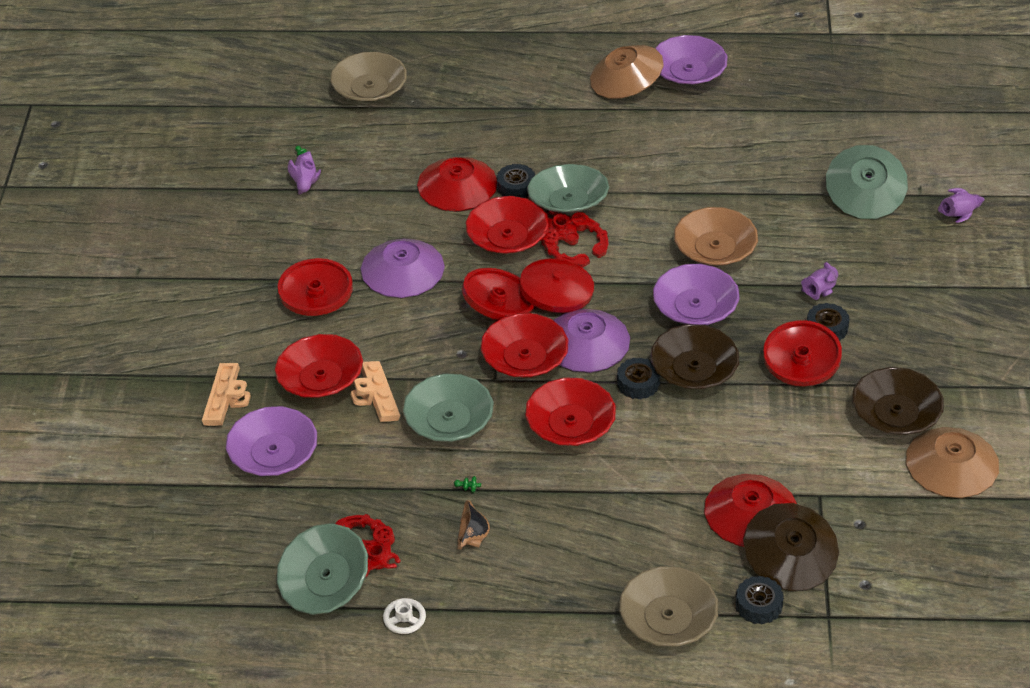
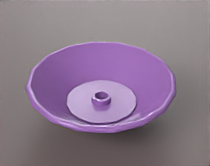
[655,35,728,85]
[361,238,445,298]
[653,264,740,325]
[553,309,630,373]
[226,406,317,476]

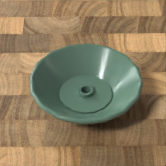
[826,145,908,219]
[527,164,610,214]
[403,374,494,442]
[277,523,368,615]

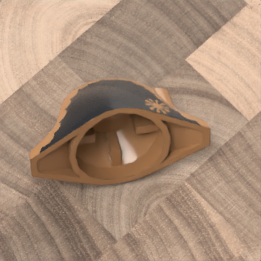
[457,500,490,549]

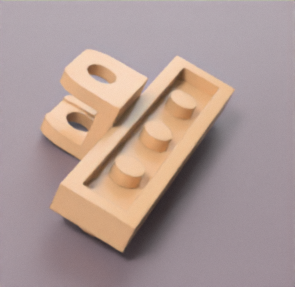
[350,361,400,422]
[202,363,251,426]

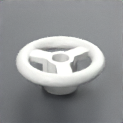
[383,598,426,634]

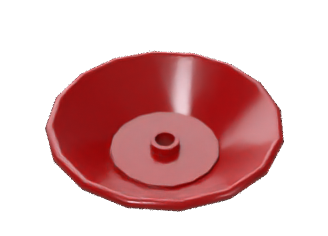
[417,157,497,212]
[465,196,549,254]
[481,313,569,377]
[274,334,363,398]
[525,378,616,446]
[704,474,797,547]

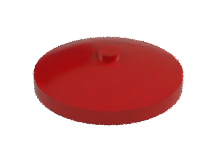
[278,258,353,316]
[519,258,594,313]
[462,268,534,320]
[763,320,842,386]

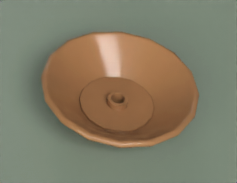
[590,45,664,99]
[674,207,758,265]
[906,427,999,498]

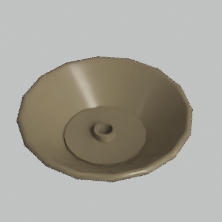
[330,52,407,101]
[620,566,718,647]

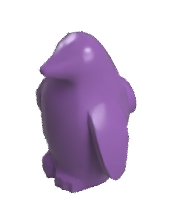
[288,151,321,195]
[938,188,984,223]
[801,262,838,300]

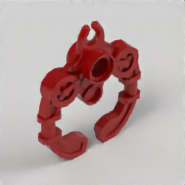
[541,210,609,268]
[335,514,401,577]

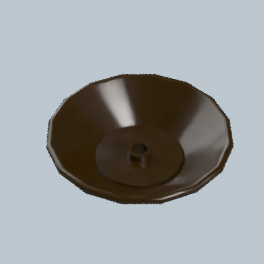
[651,324,739,389]
[852,367,944,435]
[743,503,839,591]

